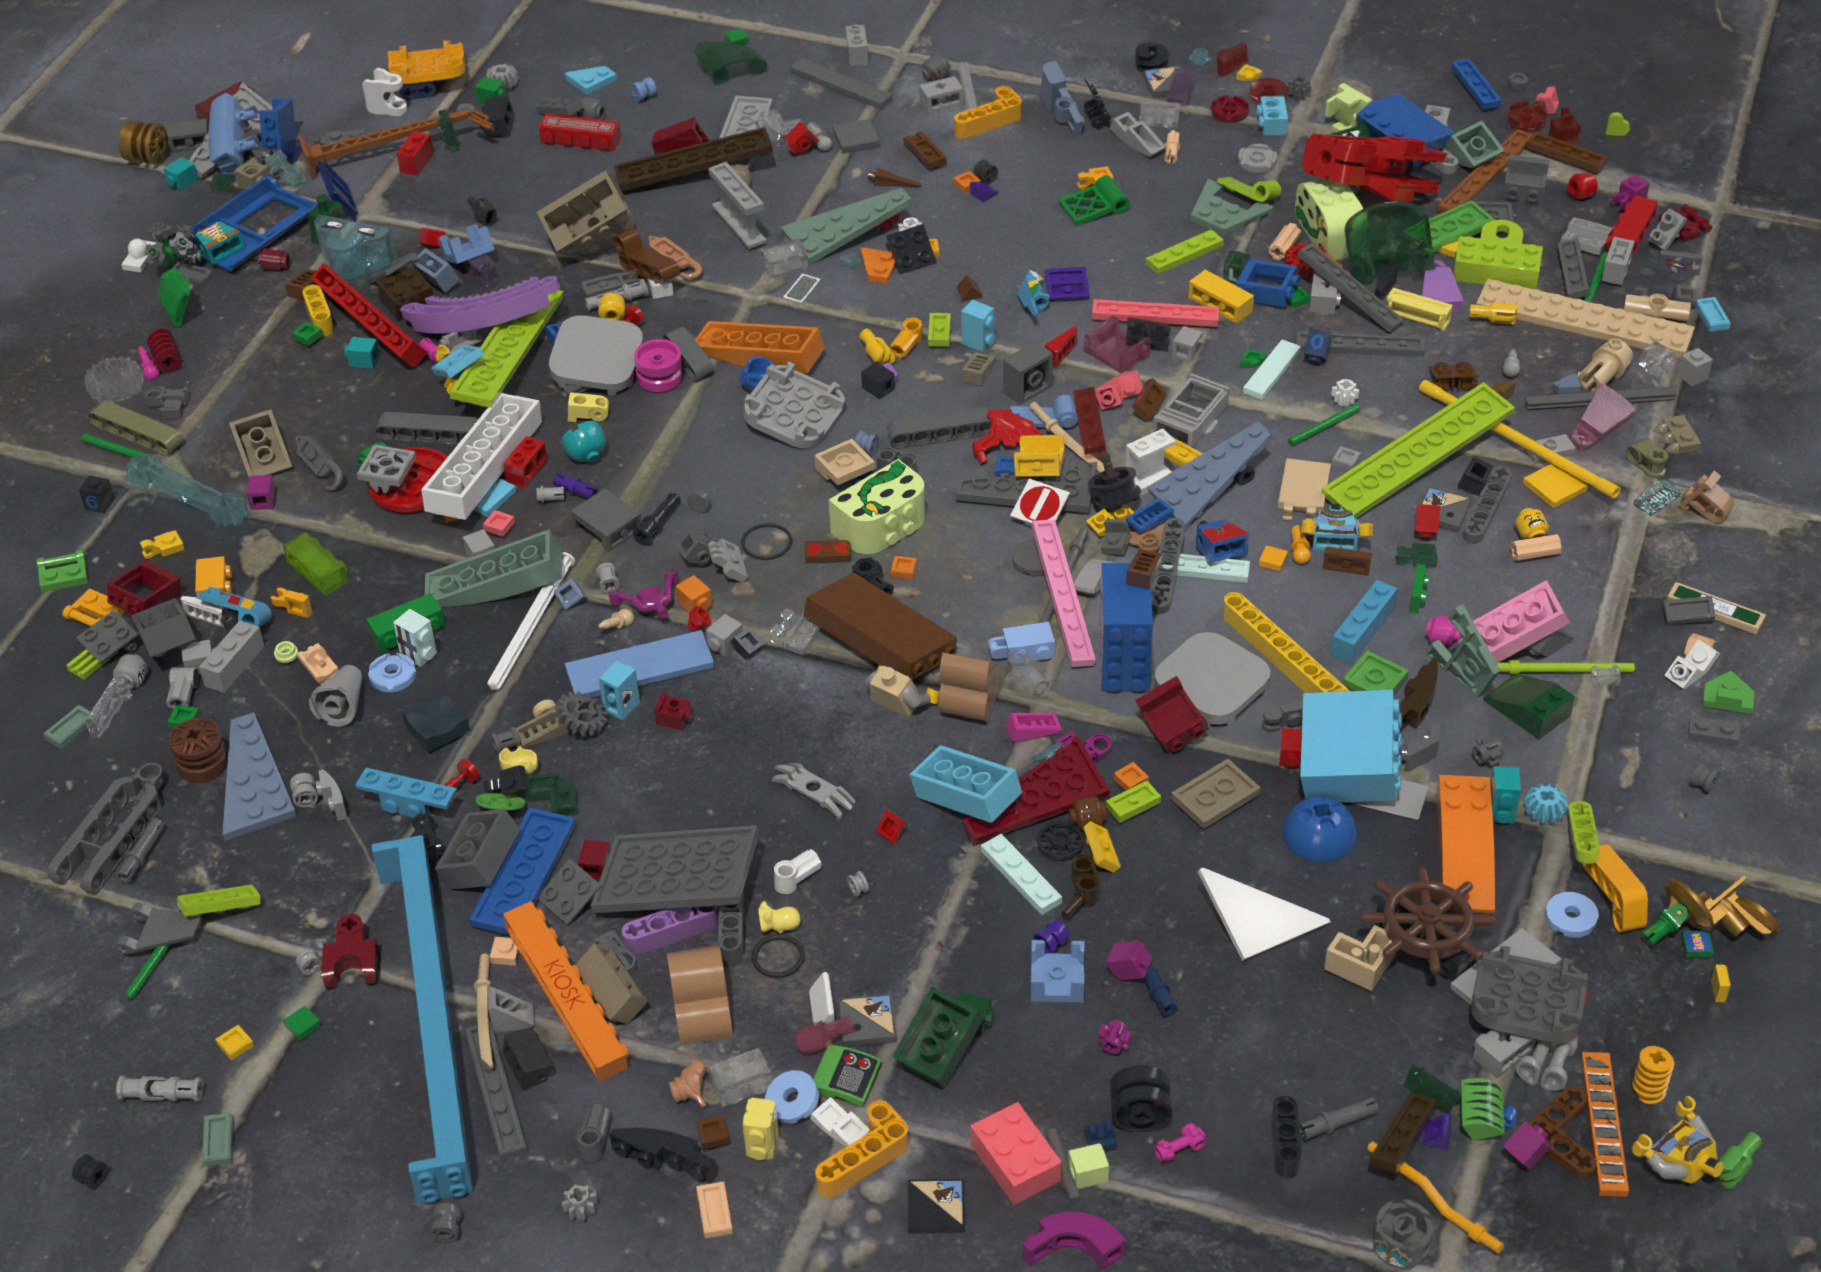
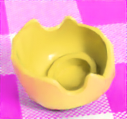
[499,746,538,777]

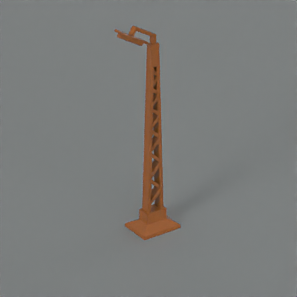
[298,110,494,180]

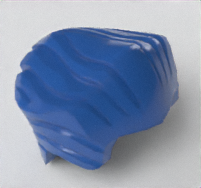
[739,356,776,392]

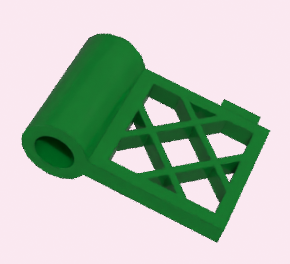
[1059,175,1130,226]

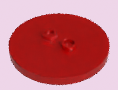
[367,447,448,512]

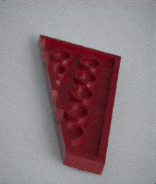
[963,735,1110,845]

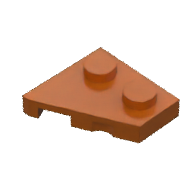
[861,247,896,285]

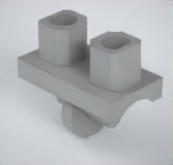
[1649,208,1687,250]

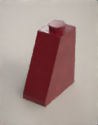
[651,117,710,154]

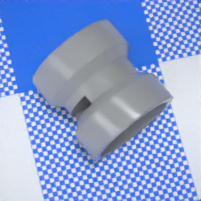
[290,773,318,808]

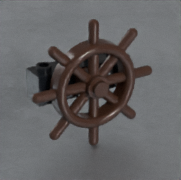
[1360,866,1497,981]

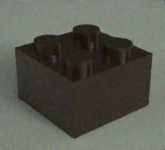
[376,266,433,322]

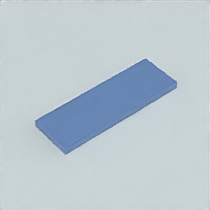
[565,630,714,698]

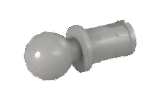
[807,122,832,151]

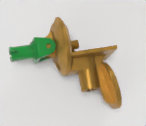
[1641,876,1781,946]

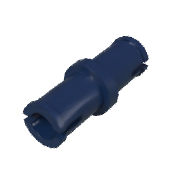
[1143,967,1178,1016]

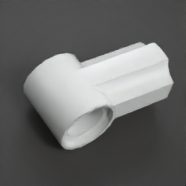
[774,849,822,894]

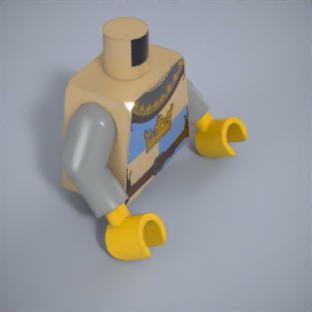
[865,665,940,718]

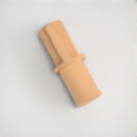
[1164,130,1180,164]

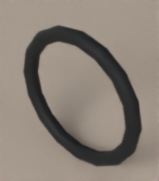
[751,934,805,977]

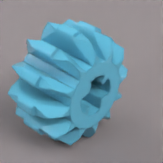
[1524,783,1568,825]

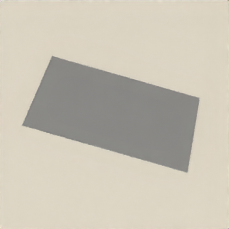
[1347,779,1429,820]

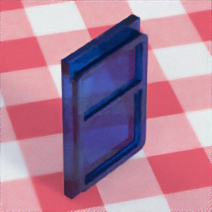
[317,160,359,222]

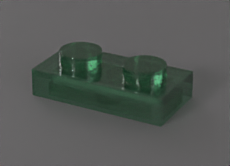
[437,109,459,153]

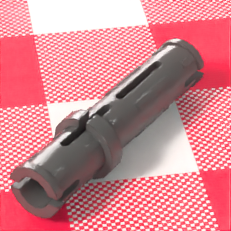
[115,818,165,883]
[1299,1097,1379,1141]

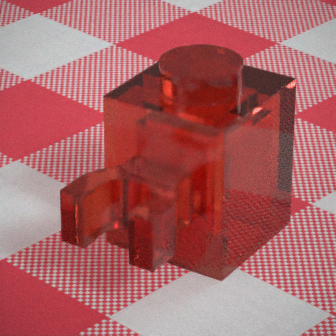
[1548,107,1581,144]

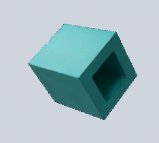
[164,157,198,191]
[345,337,380,369]

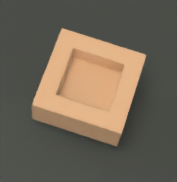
[490,937,520,966]

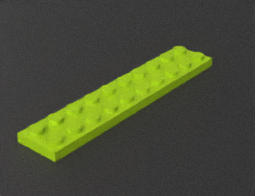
[450,290,564,408]
[1322,382,1515,519]

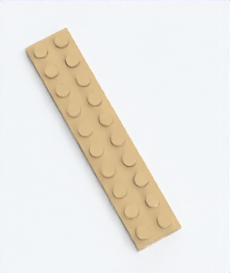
[1476,279,1695,358]

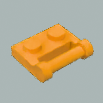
[63,589,125,626]

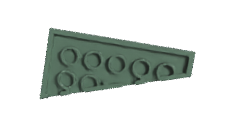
[781,188,913,264]

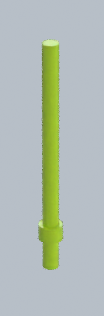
[1497,660,1635,675]

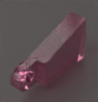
[1569,383,1637,451]

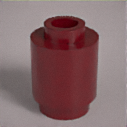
[258,249,290,271]

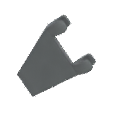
[117,903,202,954]

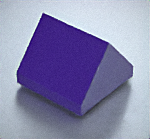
[1423,1113,1452,1151]

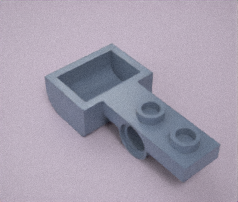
[1040,61,1085,137]

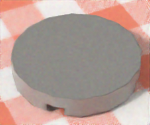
[1238,144,1277,173]

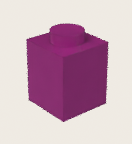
[247,475,276,510]
[1105,940,1153,981]
[1503,1121,1552,1171]

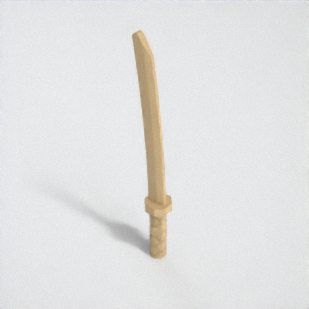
[1029,402,1105,472]
[474,954,493,1068]

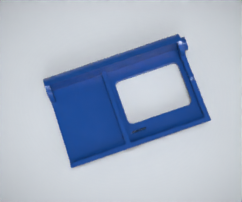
[186,175,317,271]

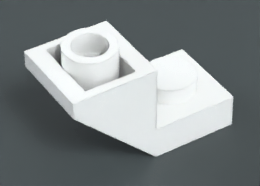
[1665,639,1721,689]

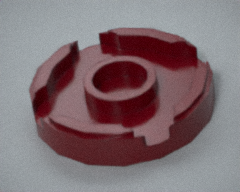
[1211,95,1249,123]

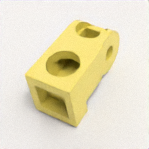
[568,392,609,422]

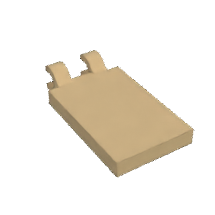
[1278,458,1331,521]

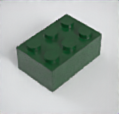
[892,986,984,1089]

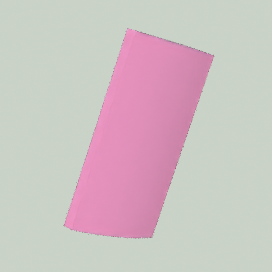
[1473,580,1570,663]

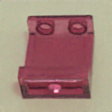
[1084,316,1151,374]

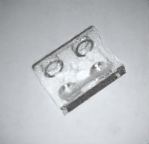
[1139,101,1180,128]

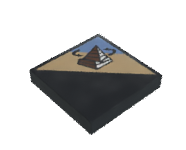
[908,1179,965,1233]

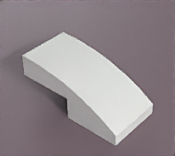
[810,1097,870,1147]

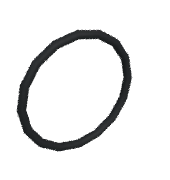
[741,523,792,560]

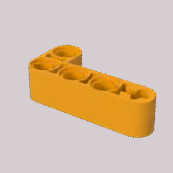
[954,86,1022,139]
[1582,844,1648,933]
[815,1100,909,1198]

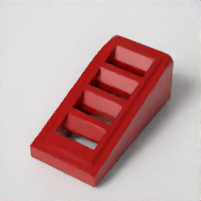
[1044,326,1078,368]

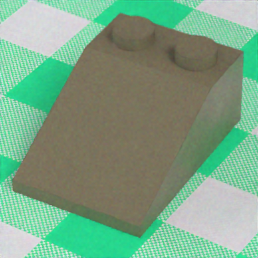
[229,409,293,477]

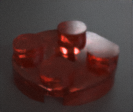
[1507,101,1547,133]

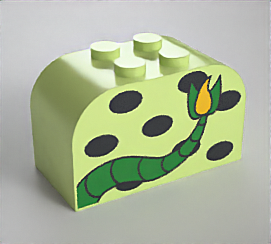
[1294,178,1366,260]
[829,459,925,554]

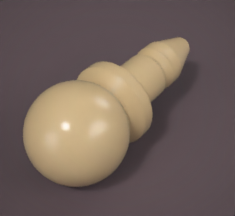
[598,609,635,629]

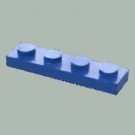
[1451,58,1502,110]

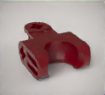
[321,914,379,988]

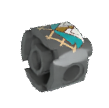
[1373,1200,1434,1270]

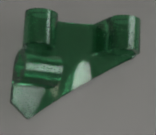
[693,42,767,83]

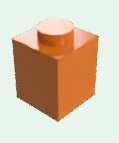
[676,575,712,612]

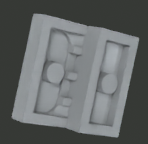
[1560,217,1613,255]

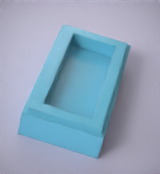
[1694,297,1731,332]

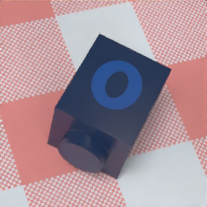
[1304,328,1333,363]

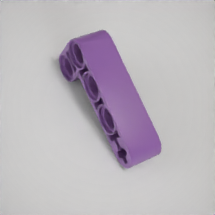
[622,905,719,956]

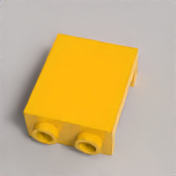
[1014,435,1065,476]

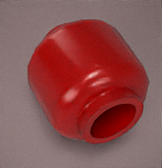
[1567,172,1598,199]

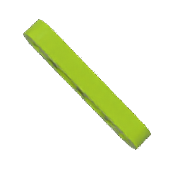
[1568,801,1600,864]

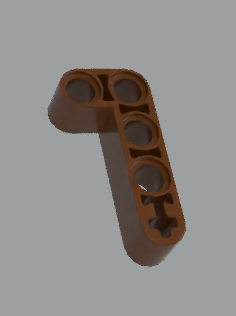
[613,228,680,284]

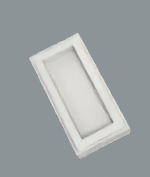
[121,239,156,273]

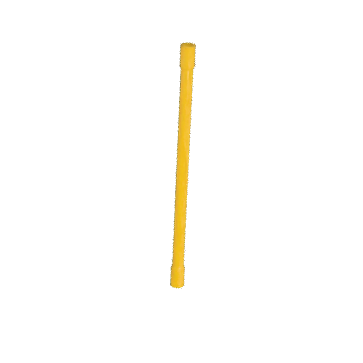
[1419,380,1621,499]

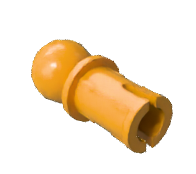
[1291,525,1311,564]

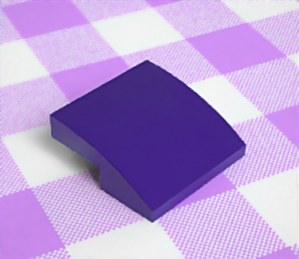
[1045,267,1090,300]

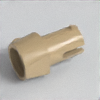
[1577,338,1633,392]

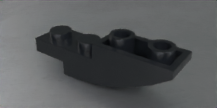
[609,1128,717,1184]

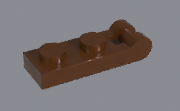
[903,131,947,169]

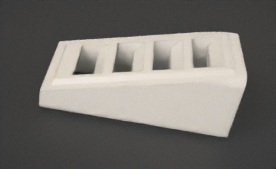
[646,278,673,299]
[181,596,227,627]

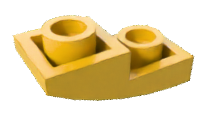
[1086,504,1134,536]

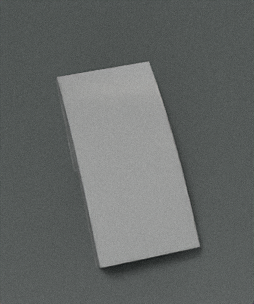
[1074,558,1113,595]
[316,770,347,821]

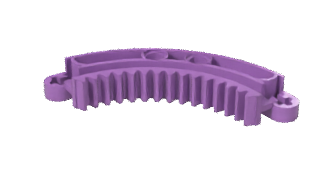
[400,276,560,333]

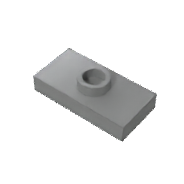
[1525,434,1576,463]

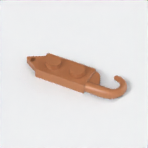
[648,236,702,279]

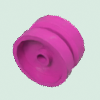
[634,339,683,392]

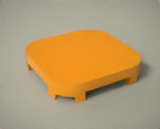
[387,40,466,84]

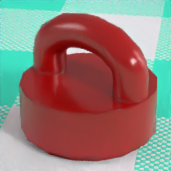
[688,606,711,632]

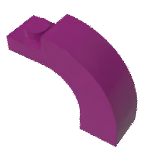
[1022,1212,1126,1270]

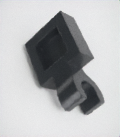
[483,765,528,795]

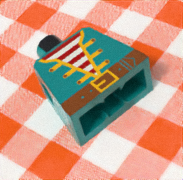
[196,222,245,265]

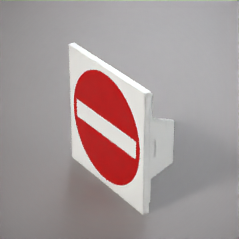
[1010,479,1070,526]

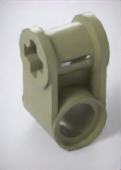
[1626,438,1668,478]

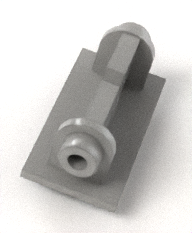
[437,328,484,355]

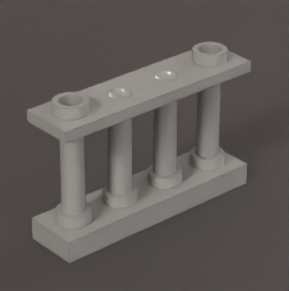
[709,162,767,249]

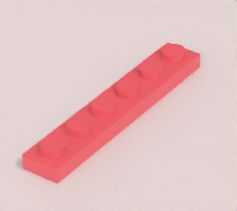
[1092,299,1219,327]

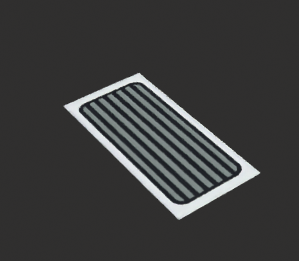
[784,274,820,303]

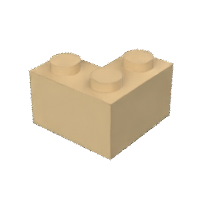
[1324,925,1396,991]

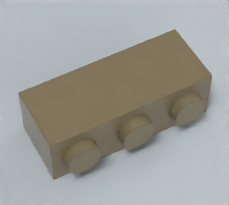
[576,943,648,1024]

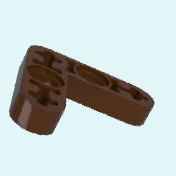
[1528,1086,1597,1180]

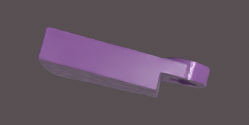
[1422,260,1464,313]

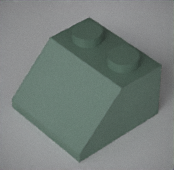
[1444,121,1505,168]

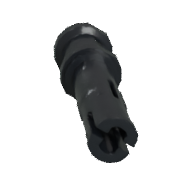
[633,493,681,545]

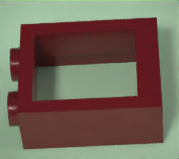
[107,560,181,615]

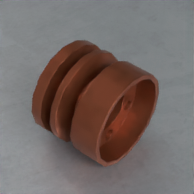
[168,718,228,783]

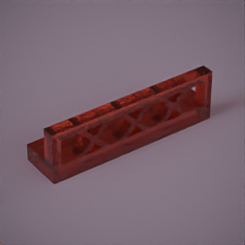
[1073,387,1107,462]

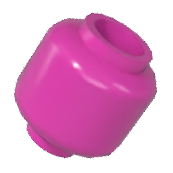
[1425,615,1461,648]

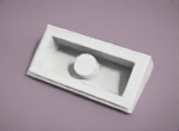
[809,972,835,1032]

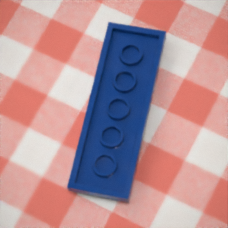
[469,808,576,935]

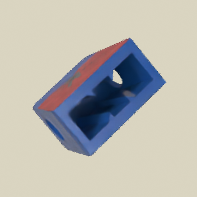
[1196,520,1249,563]

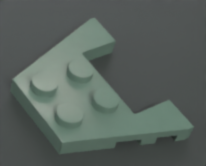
[1191,179,1274,236]
[1425,604,1501,697]

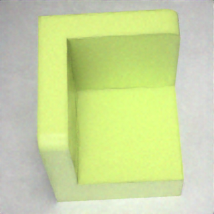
[1068,1144,1109,1189]

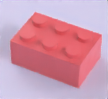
[970,1102,1062,1205]

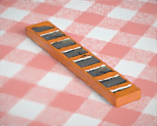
[1581,1052,1629,1197]

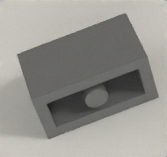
[167,119,209,153]

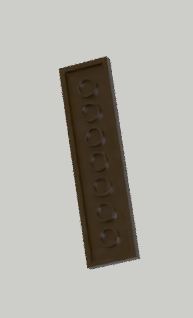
[614,127,773,191]

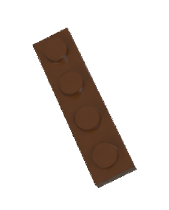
[1526,131,1608,173]

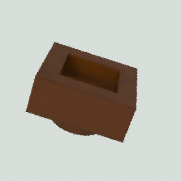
[696,1115,729,1150]

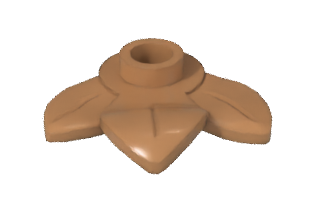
[1129,523,1165,552]

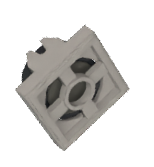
[357,445,416,493]

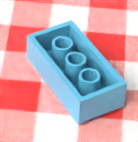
[909,745,1022,823]

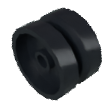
[1110,1065,1172,1132]

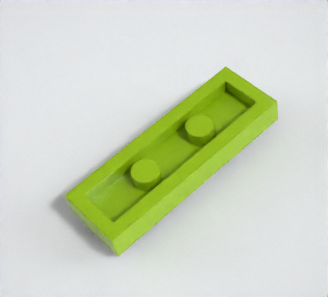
[177,885,260,917]

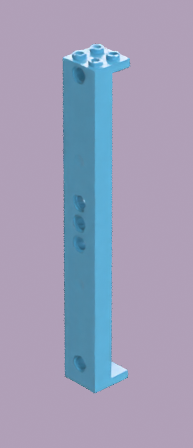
[372,835,473,1204]

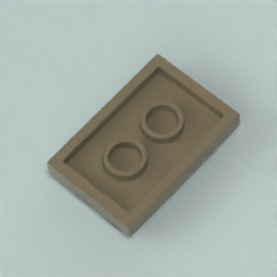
[1171,759,1261,829]

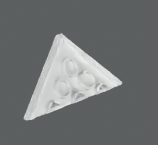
[1198,868,1330,961]

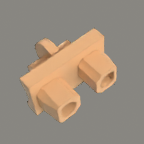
[297,643,338,685]

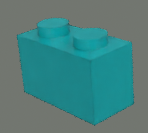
[1490,766,1521,823]

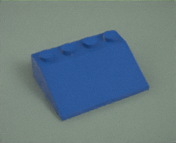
[1356,93,1455,170]

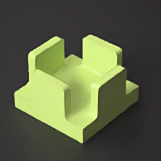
[1325,83,1372,132]

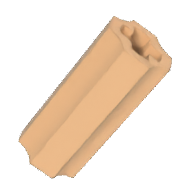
[1269,223,1301,261]
[1510,534,1562,561]

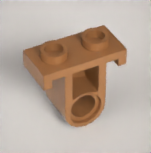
[1679,470,1734,523]

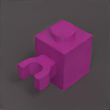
[1611,175,1650,209]

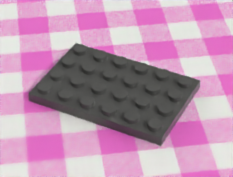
[591,825,760,913]

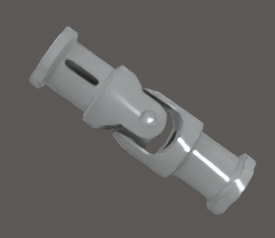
[116,1076,204,1102]

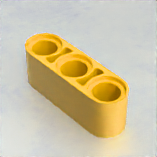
[302,285,334,337]

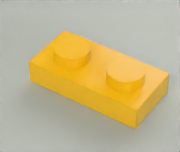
[1083,821,1121,873]

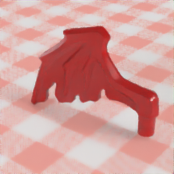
[972,409,1042,465]

